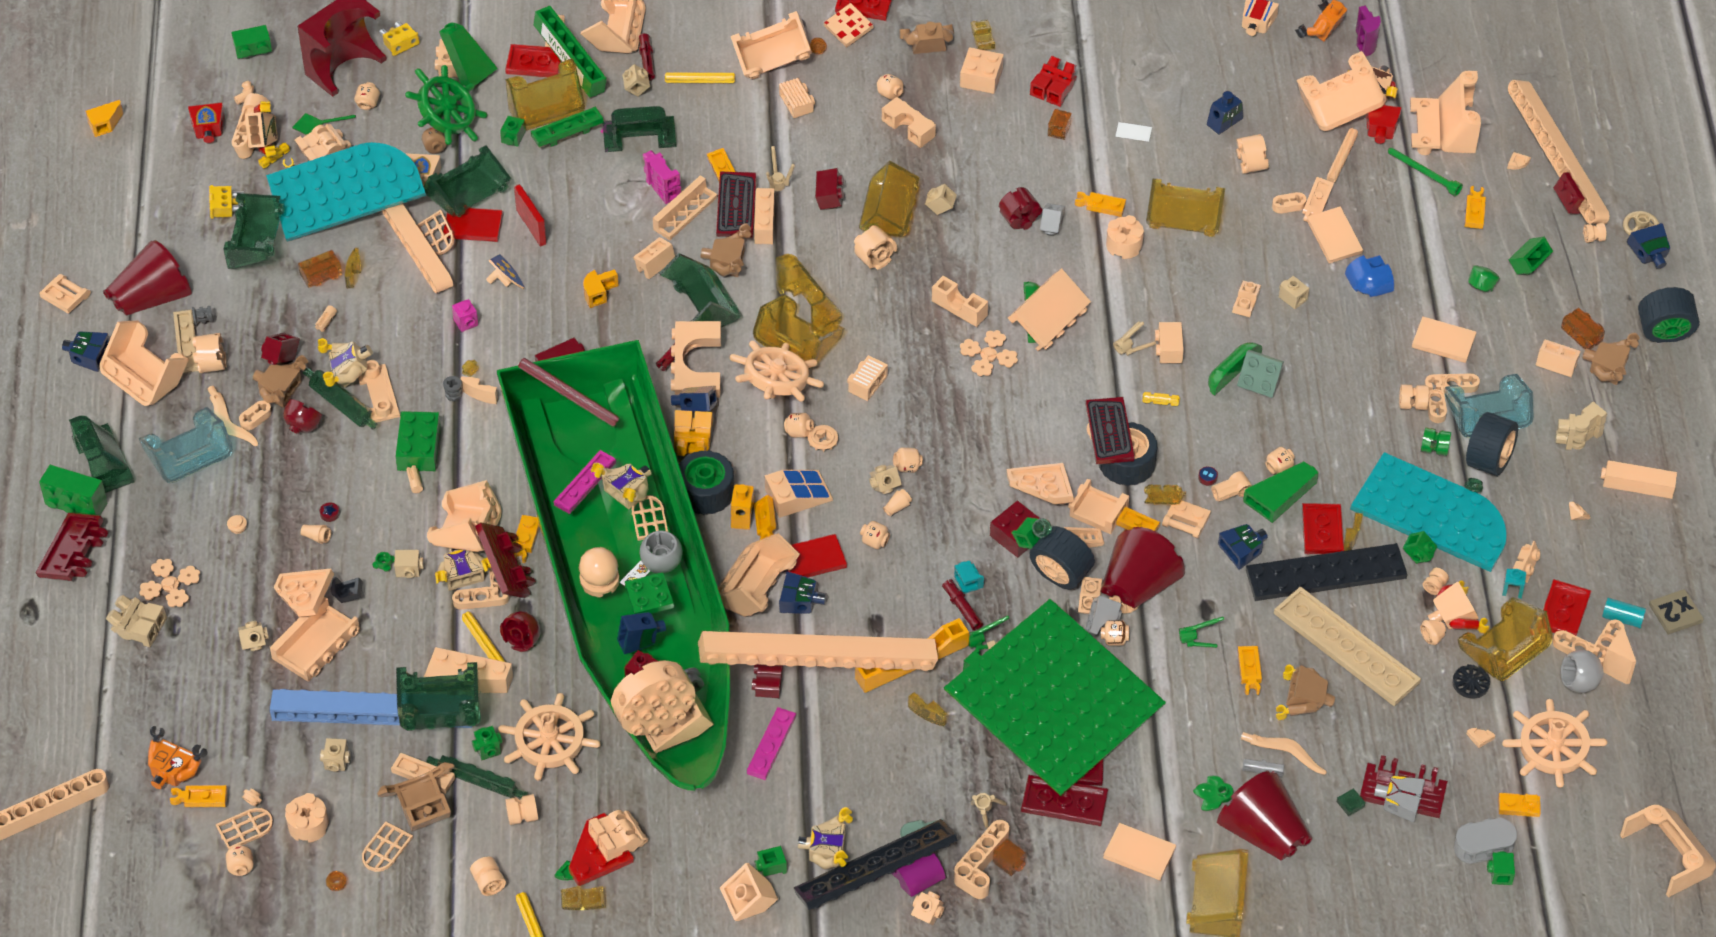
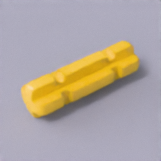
[258,142,290,169]
[1142,392,1180,406]

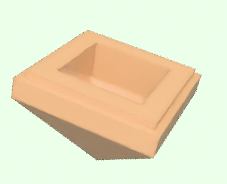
[1569,501,1591,520]

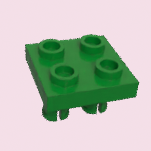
[625,572,674,614]

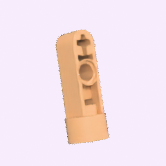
[232,93,269,159]

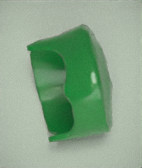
[1468,265,1500,292]

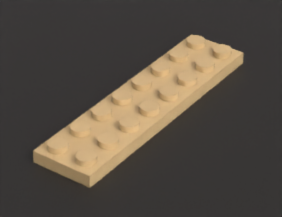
[1274,587,1421,706]

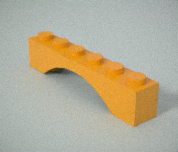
[855,618,969,693]

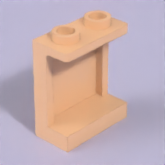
[1068,479,1129,534]

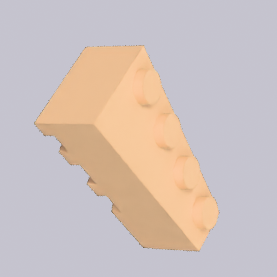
[423,647,513,693]

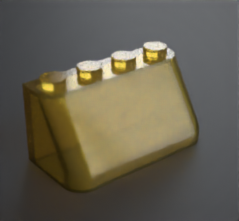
[859,160,920,237]

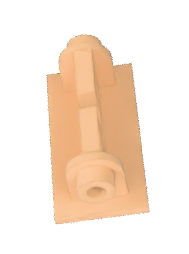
[1513,541,1540,583]

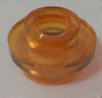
[810,38,827,54]
[326,871,347,891]

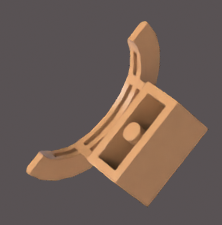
[377,762,454,832]

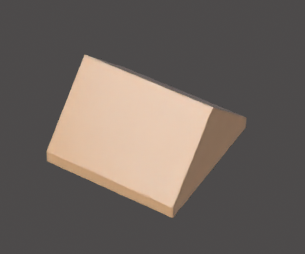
[1602,629,1636,684]

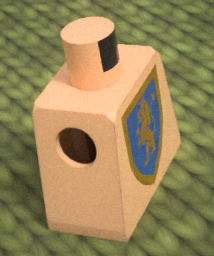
[406,153,442,189]

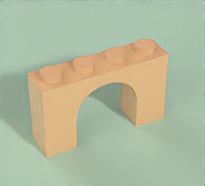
[671,321,721,398]

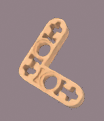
[1425,374,1480,423]
[452,567,510,610]
[1552,620,1624,666]

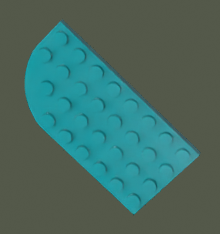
[266,142,427,242]
[1350,452,1507,572]

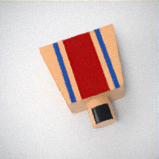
[1242,0,1279,36]

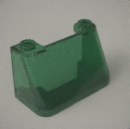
[424,145,512,217]
[223,193,285,269]

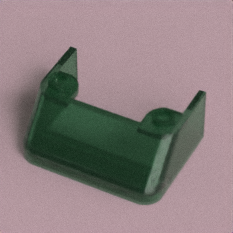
[659,253,742,328]

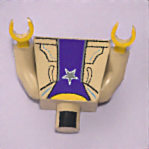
[317,338,373,387]
[590,463,651,509]
[435,548,491,591]
[798,807,853,870]

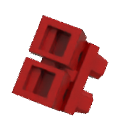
[1030,56,1077,107]

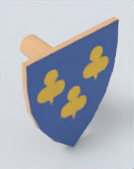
[486,254,525,289]

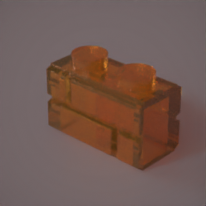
[298,250,342,288]
[1561,308,1605,350]

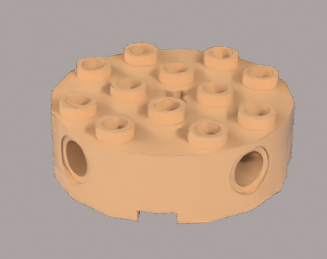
[611,660,696,736]

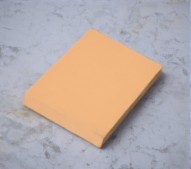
[1307,206,1363,263]
[1412,317,1476,363]
[1103,823,1176,880]

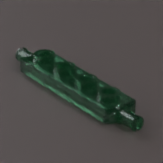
[303,367,378,430]
[426,755,529,798]

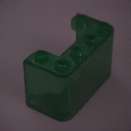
[396,662,481,731]

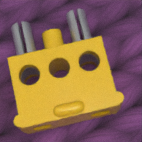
[380,21,420,56]
[209,185,245,219]

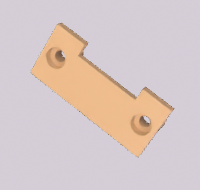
[1410,97,1440,155]
[358,360,400,424]

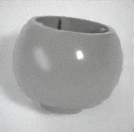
[639,531,683,573]
[1561,650,1603,693]

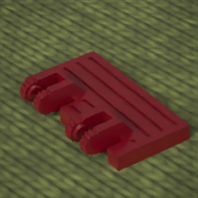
[35,513,109,581]
[475,522,536,598]
[1359,755,1448,818]

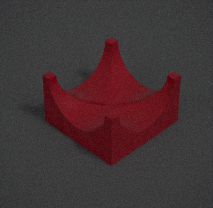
[297,0,386,97]

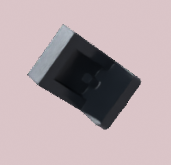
[330,577,363,603]

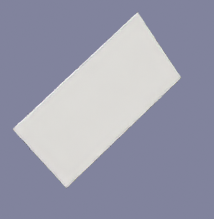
[1115,122,1152,142]

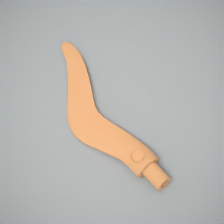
[208,386,258,446]
[1241,732,1327,775]

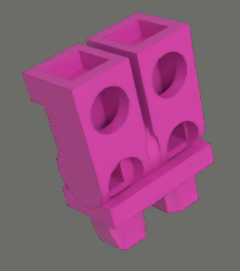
[643,150,681,204]

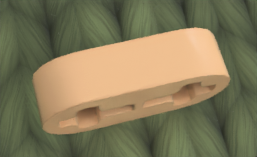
[1272,192,1307,213]
[239,400,272,430]

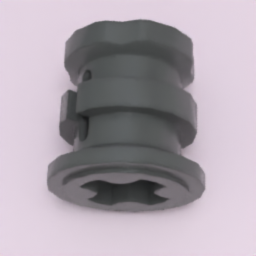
[192,306,213,325]
[443,376,462,401]

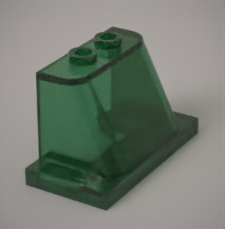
[602,106,677,152]
[69,416,134,493]

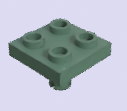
[1237,350,1284,398]

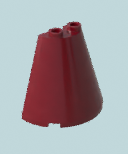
[103,240,192,316]
[1100,527,1185,609]
[1217,771,1312,861]

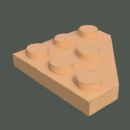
[1006,463,1073,504]
[274,569,334,617]

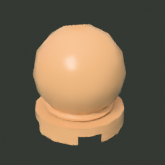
[579,547,620,597]

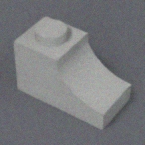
[1040,203,1065,235]
[1085,596,1122,637]

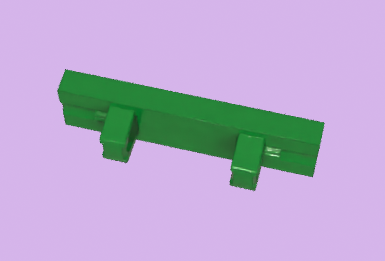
[531,106,604,147]

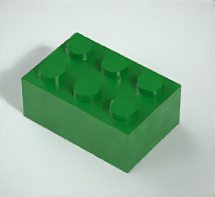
[395,411,441,472]
[39,464,108,516]

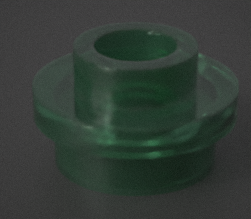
[1464,478,1483,493]
[1032,518,1052,538]

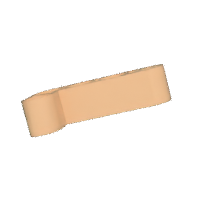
[954,820,1009,899]

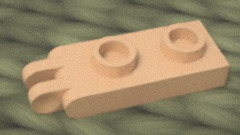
[1302,177,1334,222]

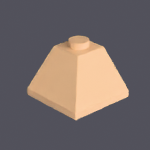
[720,863,778,921]

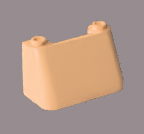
[731,11,812,79]
[1438,71,1481,153]
[427,480,502,552]

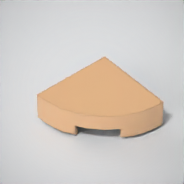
[1507,152,1531,170]
[1466,728,1495,748]

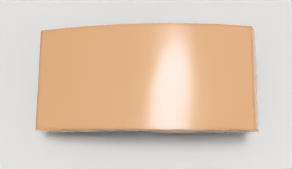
[1232,281,1261,317]
[461,376,498,404]
[1078,577,1102,614]

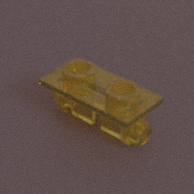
[1144,484,1186,505]

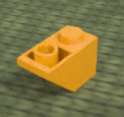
[86,100,123,137]

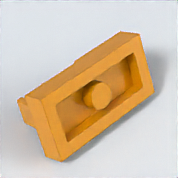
[1498,793,1541,817]

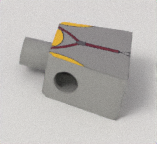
[1374,776,1425,822]

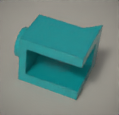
[954,560,984,594]
[1502,569,1526,599]

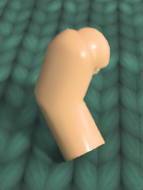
[234,81,254,105]

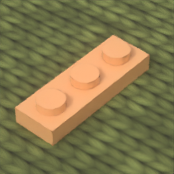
[391,753,455,794]

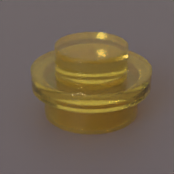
[462,360,479,377]

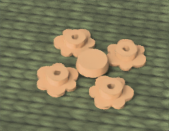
[960,330,1018,376]
[139,559,200,607]

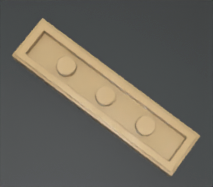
[173,310,198,373]

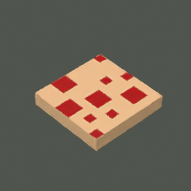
[824,3,873,48]

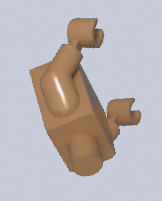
[900,21,954,54]
[701,223,751,277]
[1582,333,1640,385]
[253,355,309,408]

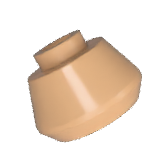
[1420,619,1446,645]

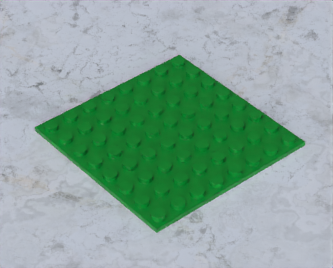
[944,599,1166,796]

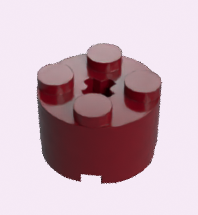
[999,187,1043,230]

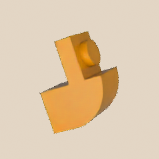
[583,269,618,308]

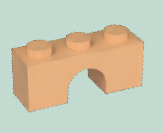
[882,97,936,148]
[754,188,775,244]
[932,276,988,327]

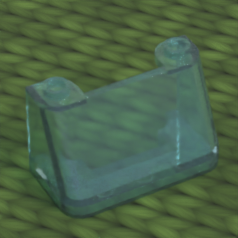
[1445,374,1534,438]
[139,407,233,483]

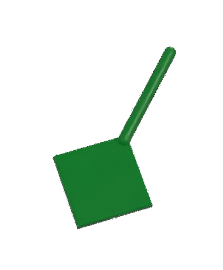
[292,113,356,135]

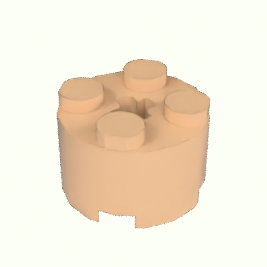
[1236,134,1268,174]
[1106,215,1144,259]
[854,225,897,270]
[193,333,227,373]
[285,793,329,843]

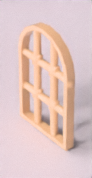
[417,210,454,255]
[631,496,668,541]
[216,808,273,850]
[362,821,413,872]

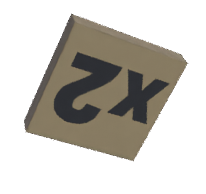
[1649,589,1704,635]

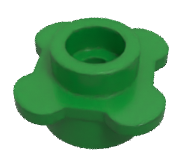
[372,552,395,572]

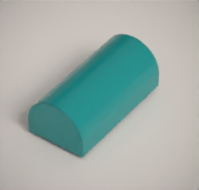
[1602,598,1646,628]

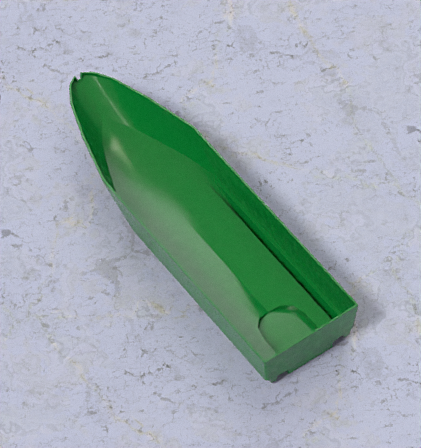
[497,340,730,791]

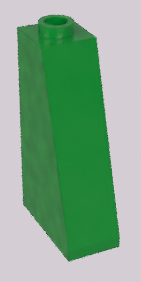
[439,22,497,86]
[1243,461,1319,523]

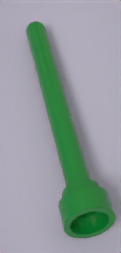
[1388,148,1463,197]

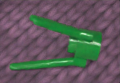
[969,616,1009,650]
[1179,616,1224,648]

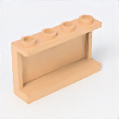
[1008,268,1091,351]
[270,597,360,682]

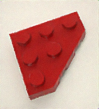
[569,813,633,887]

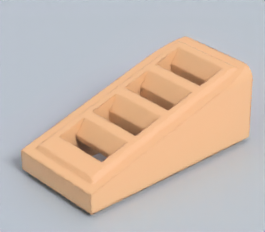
[1064,527,1104,548]

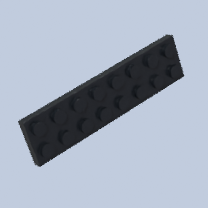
[1245,543,1407,601]
[793,819,958,910]

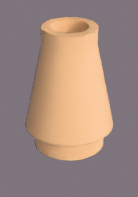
[883,489,912,516]
[301,524,331,544]

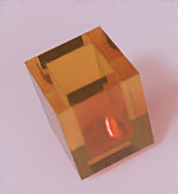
[1048,109,1072,140]
[993,839,1026,876]

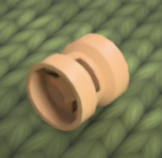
[1583,223,1606,243]
[1423,568,1449,595]

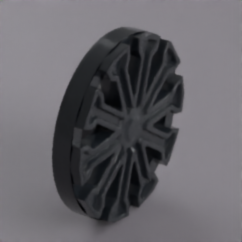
[1452,664,1490,699]

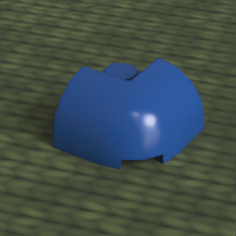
[1345,255,1394,297]

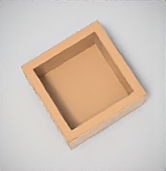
[960,47,1004,94]

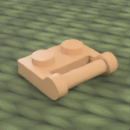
[40,274,91,314]
[1162,498,1211,538]

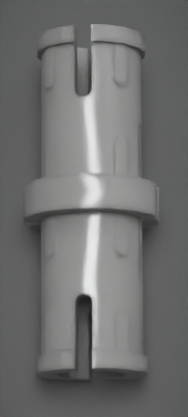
[1242,758,1284,777]

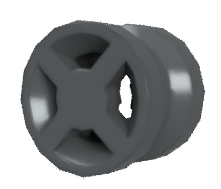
[684,668,704,692]

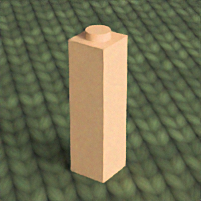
[1600,460,1677,499]

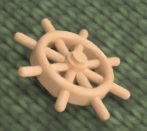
[730,341,824,402]
[498,693,601,781]
[1502,699,1607,788]

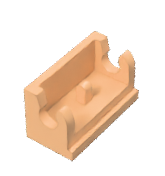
[633,237,676,279]
[1536,339,1581,377]

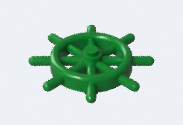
[405,65,487,145]

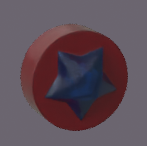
[319,502,339,522]

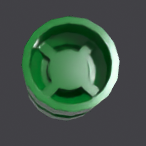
[1421,427,1452,456]

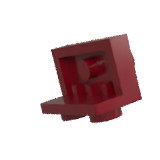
[1553,172,1585,214]

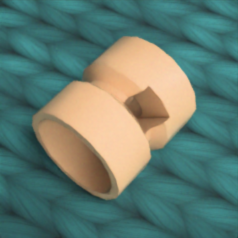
[1399,384,1429,410]
[505,794,538,825]
[470,856,506,896]

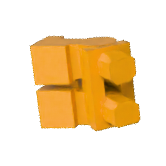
[674,410,713,456]

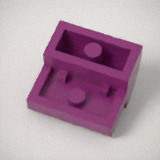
[1356,5,1381,57]
[891,853,946,897]

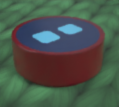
[1198,466,1218,486]

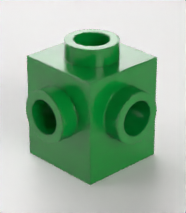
[1403,531,1437,564]
[472,725,502,761]

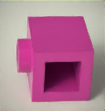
[452,299,478,332]

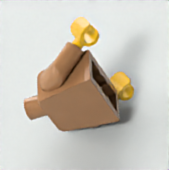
[1276,664,1335,720]

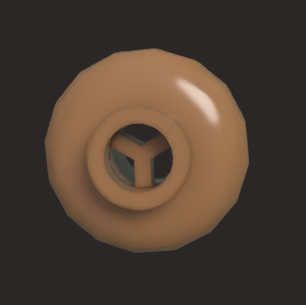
[421,127,447,154]

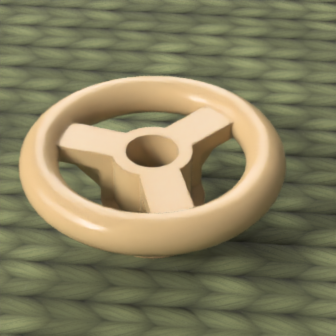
[1623,211,1659,236]

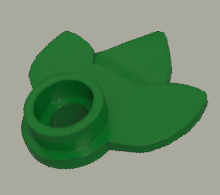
[1193,775,1234,811]

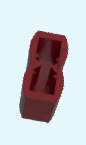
[752,664,783,698]

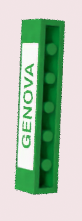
[533,6,607,98]

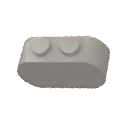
[1454,818,1517,864]

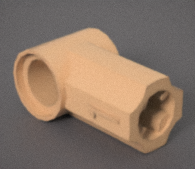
[1211,471,1252,502]

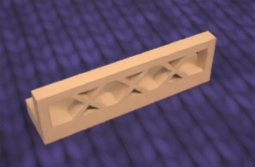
[653,175,717,240]

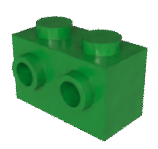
[231,25,272,59]
[1508,236,1553,275]

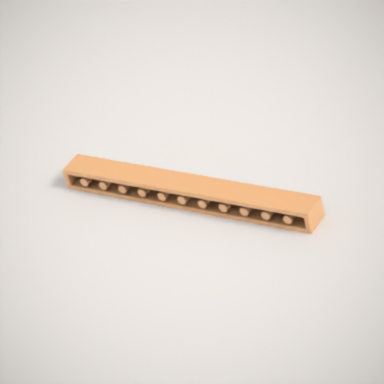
[698,631,938,671]

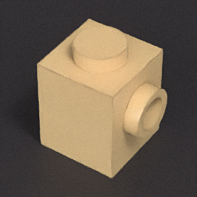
[925,184,957,215]
[1279,276,1309,309]
[394,550,424,578]

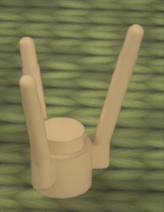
[766,146,795,191]
[1113,321,1156,356]
[971,793,1007,828]

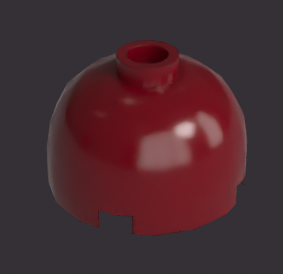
[283,399,322,434]
[500,611,540,652]

